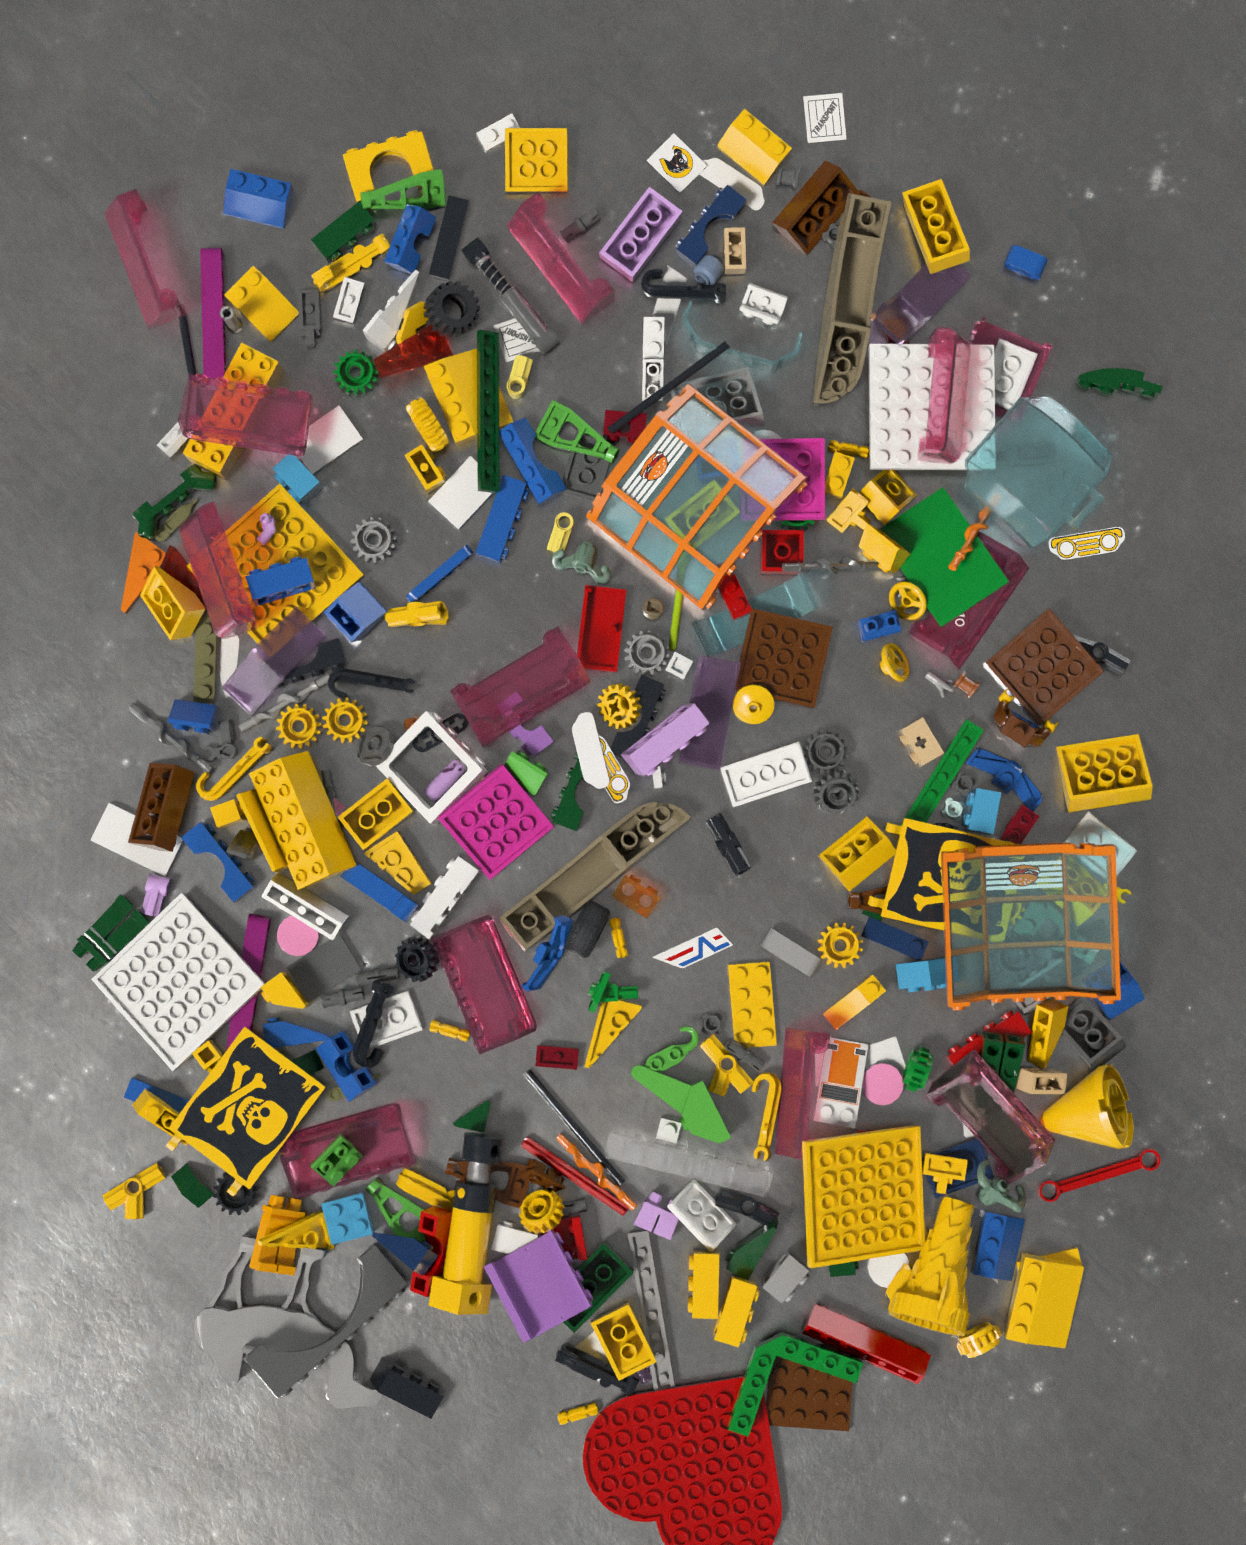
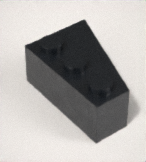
[370,1357,444,1419]

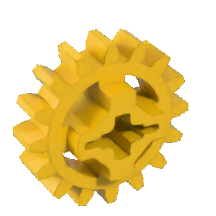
[597,683,642,729]

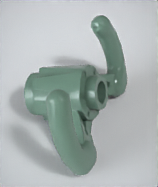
[552,542,611,584]
[977,1159,1026,1213]

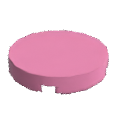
[277,915,319,956]
[862,1063,904,1105]

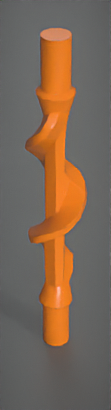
[948,492,1002,571]
[556,1133,637,1211]

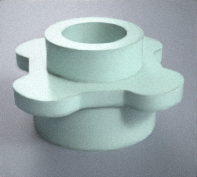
[942,798,965,821]

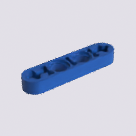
[406,545,474,603]

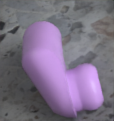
[257,513,276,546]

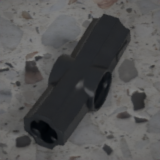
[1074,635,1131,676]
[705,813,751,876]
[715,1188,780,1226]

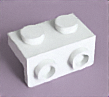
[739,283,788,325]

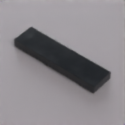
[429,195,469,281]

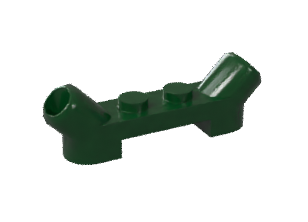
[132,464,216,539]

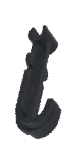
[641,269,726,304]
[328,668,415,698]
[353,980,393,1068]
[554,1344,639,1396]

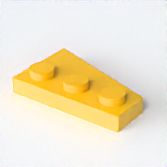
[363,831,432,895]

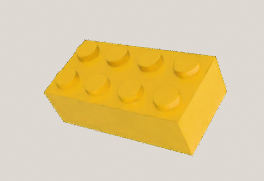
[902,179,970,274]

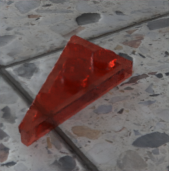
[160,545,221,612]

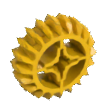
[406,397,449,453]

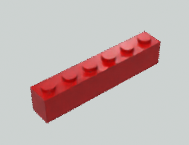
[802,1304,931,1384]

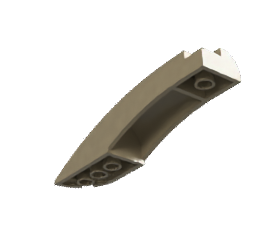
[813,193,892,403]
[500,802,691,952]

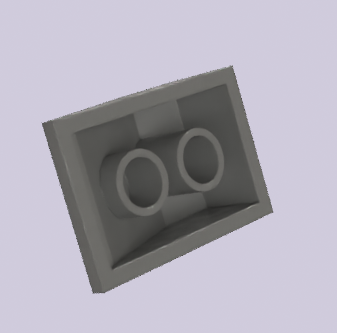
[1061,997,1127,1071]

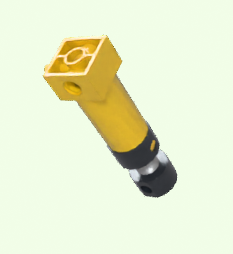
[429,1132,504,1315]

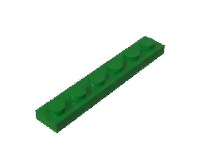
[900,719,984,825]

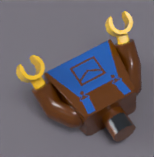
[993,689,1058,748]

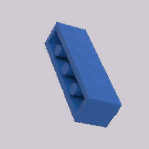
[476,475,530,563]

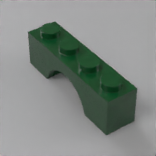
[551,751,584,832]

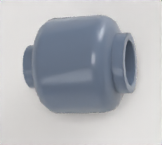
[694,254,724,286]

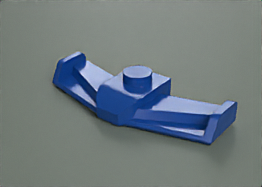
[965,747,1044,812]
[521,915,573,992]

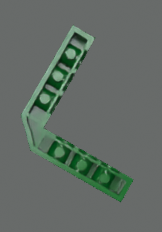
[727,1332,863,1437]

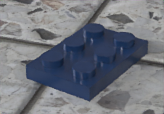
[922,1137,994,1199]

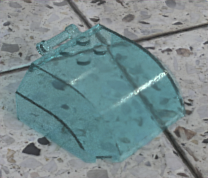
[965,396,1112,548]

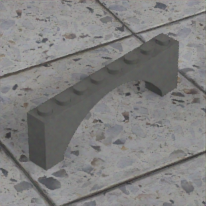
[243,1245,407,1398]

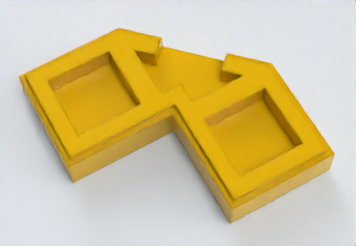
[396,301,428,357]

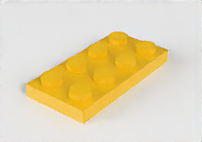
[728,962,777,1048]

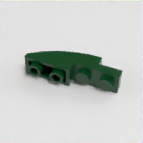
[1075,368,1163,399]

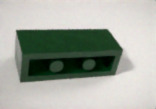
[311,201,377,263]

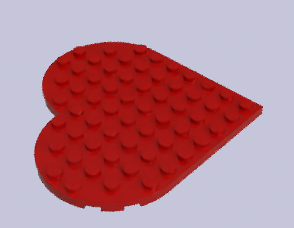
[582,1376,782,1545]

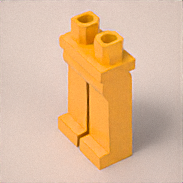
[249,1194,305,1276]

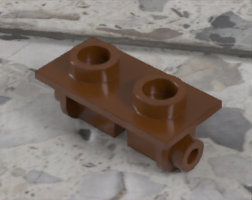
[520,1159,565,1192]

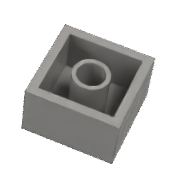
[761,1250,809,1303]

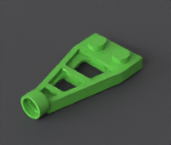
[360,169,445,209]
[535,400,620,464]
[365,1177,425,1242]

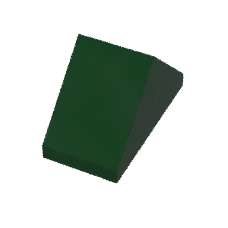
[453,1099,491,1133]
[171,1163,214,1208]

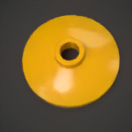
[733,685,775,724]

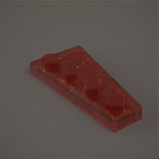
[373,325,453,379]

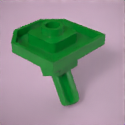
[588,971,638,1013]

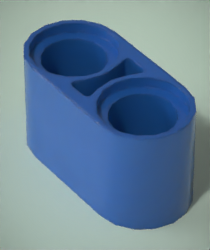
[1004,245,1048,280]

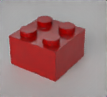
[760,530,804,575]

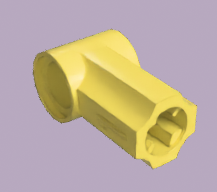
[507,355,533,399]
[547,512,574,552]

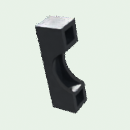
[259,638,348,690]
[610,674,667,758]

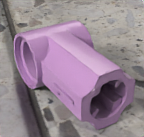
[141,873,171,917]

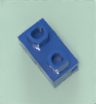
[857,610,901,642]

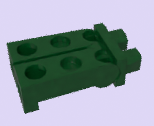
[72,894,151,972]
[974,1031,1026,1110]

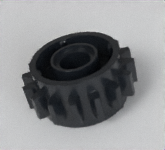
[395,936,439,982]
[213,1172,259,1215]

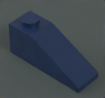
[861,917,929,961]
[372,1232,438,1276]

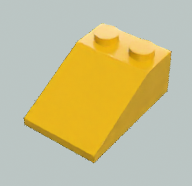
[224,266,299,343]
[140,566,205,640]
[591,1302,657,1380]

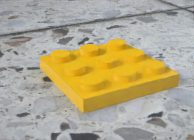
[505,128,568,192]

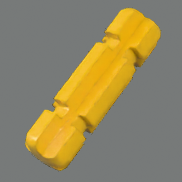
[828,440,869,458]
[609,917,628,959]
[429,1020,470,1042]
[557,1403,599,1425]

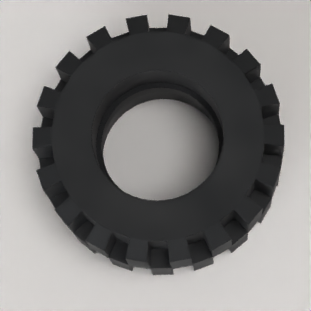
[424,281,480,338]

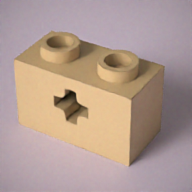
[724,227,746,274]
[899,717,944,767]
[1016,1068,1067,1094]

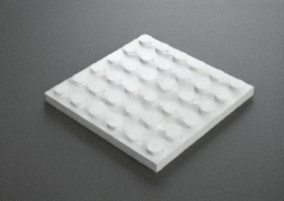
[869,344,996,470]
[91,893,265,1071]

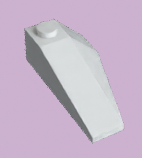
[363,270,420,353]

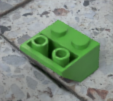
[504,751,549,797]
[310,1133,363,1186]

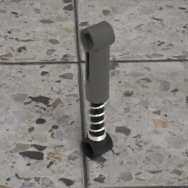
[461,237,560,355]

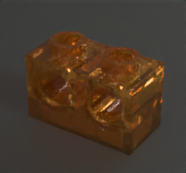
[612,874,660,919]

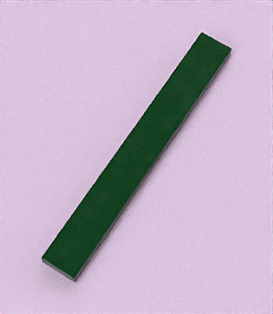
[477,330,500,494]

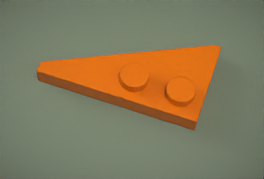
[121,531,169,613]

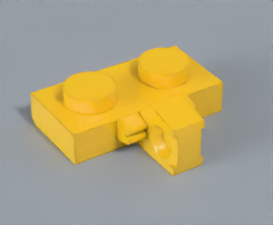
[826,488,871,533]
[922,1153,968,1194]

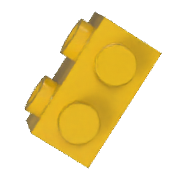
[405,444,446,493]

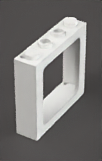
[376,711,488,825]

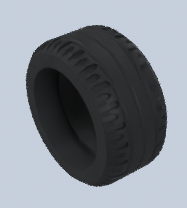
[565,901,611,958]

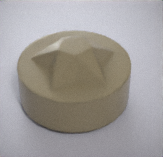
[643,598,664,620]

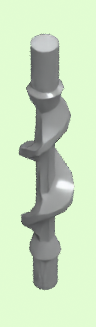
[238,673,330,732]

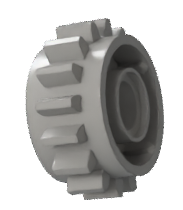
[350,517,396,563]
[624,630,669,676]

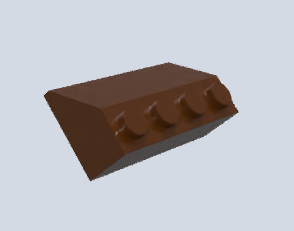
[772,160,858,255]
[128,763,194,852]

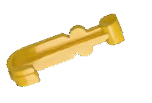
[311,233,390,291]
[196,737,273,801]
[752,1073,782,1161]
[396,1168,454,1211]

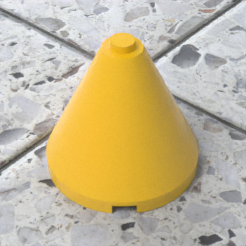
[1041,1065,1134,1149]

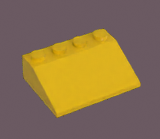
[424,348,514,446]
[1056,734,1153,812]
[236,789,288,873]
[1003,1252,1084,1348]

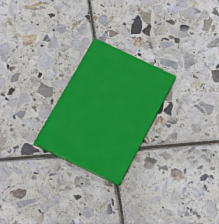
[880,487,1009,628]

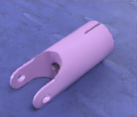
[423,760,465,803]

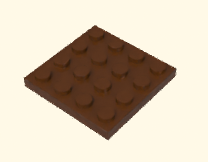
[733,608,833,708]
[986,608,1104,726]
[766,1342,854,1431]

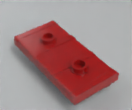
[575,585,627,673]

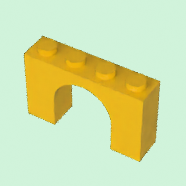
[343,130,433,202]

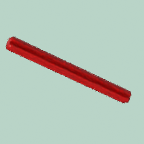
[521,1137,629,1215]

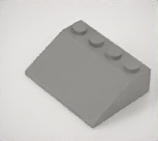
[670,366,765,447]

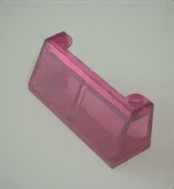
[104,189,187,329]
[507,192,615,325]
[908,531,1029,670]
[450,626,591,746]
[774,1028,830,1159]

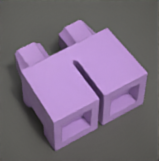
[634,1191,678,1240]

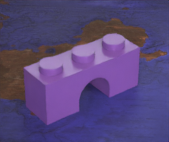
[496,691,554,757]

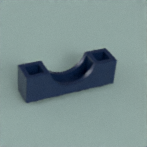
[676,185,747,267]

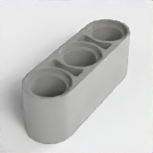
[760,928,822,978]

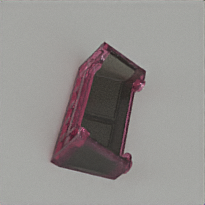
[927,1050,1055,1184]

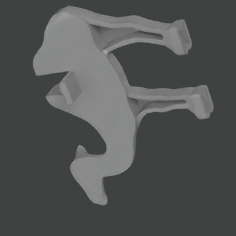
[194,1235,382,1409]

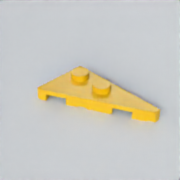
[584,1000,642,1068]
[257,1210,335,1250]

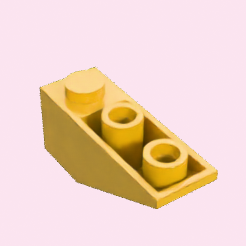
[132,1089,188,1146]

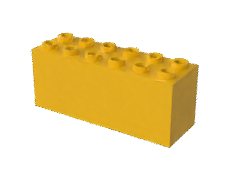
[183,342,284,480]
[249,751,357,890]

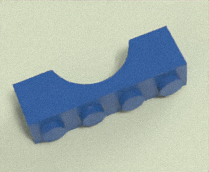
[499,417,567,504]
[181,822,255,903]

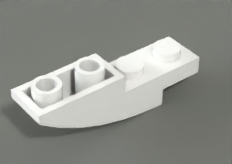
[642,317,664,401]

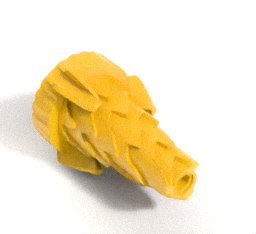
[886,1197,975,1336]

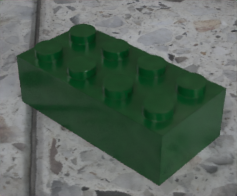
[563,1240,634,1333]

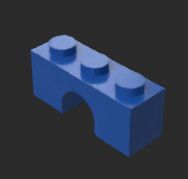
[384,204,436,274]
[316,1031,376,1102]

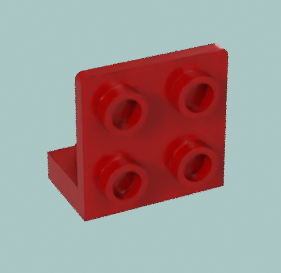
[540,1215,587,1261]

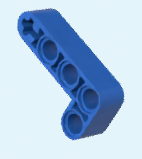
[341,861,419,922]

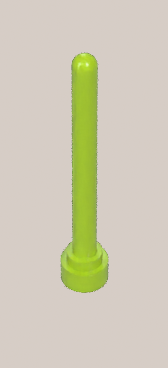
[669,551,692,651]

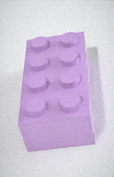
[599,187,683,282]
[621,703,709,776]

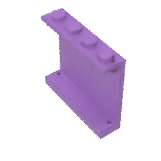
[484,1230,593,1343]

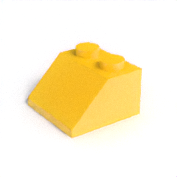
[859,470,918,525]
[859,524,911,574]
[261,972,310,1009]

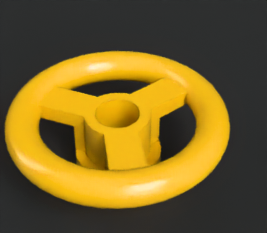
[889,582,927,620]
[880,643,910,682]

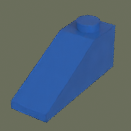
[262,1017,330,1048]

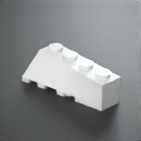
[410,856,480,939]

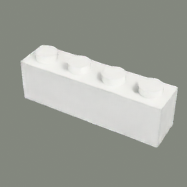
[261,872,349,941]

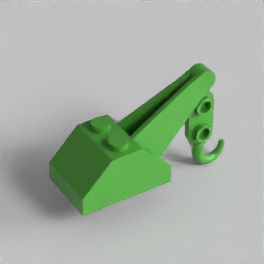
[631,1026,731,1144]

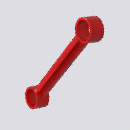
[1038,1149,1161,1202]

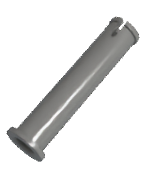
[220,306,243,334]

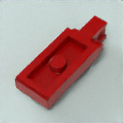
[716,562,751,621]

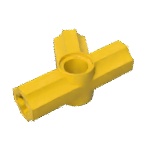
[385,601,448,627]
[700,1034,754,1097]
[102,1162,166,1219]

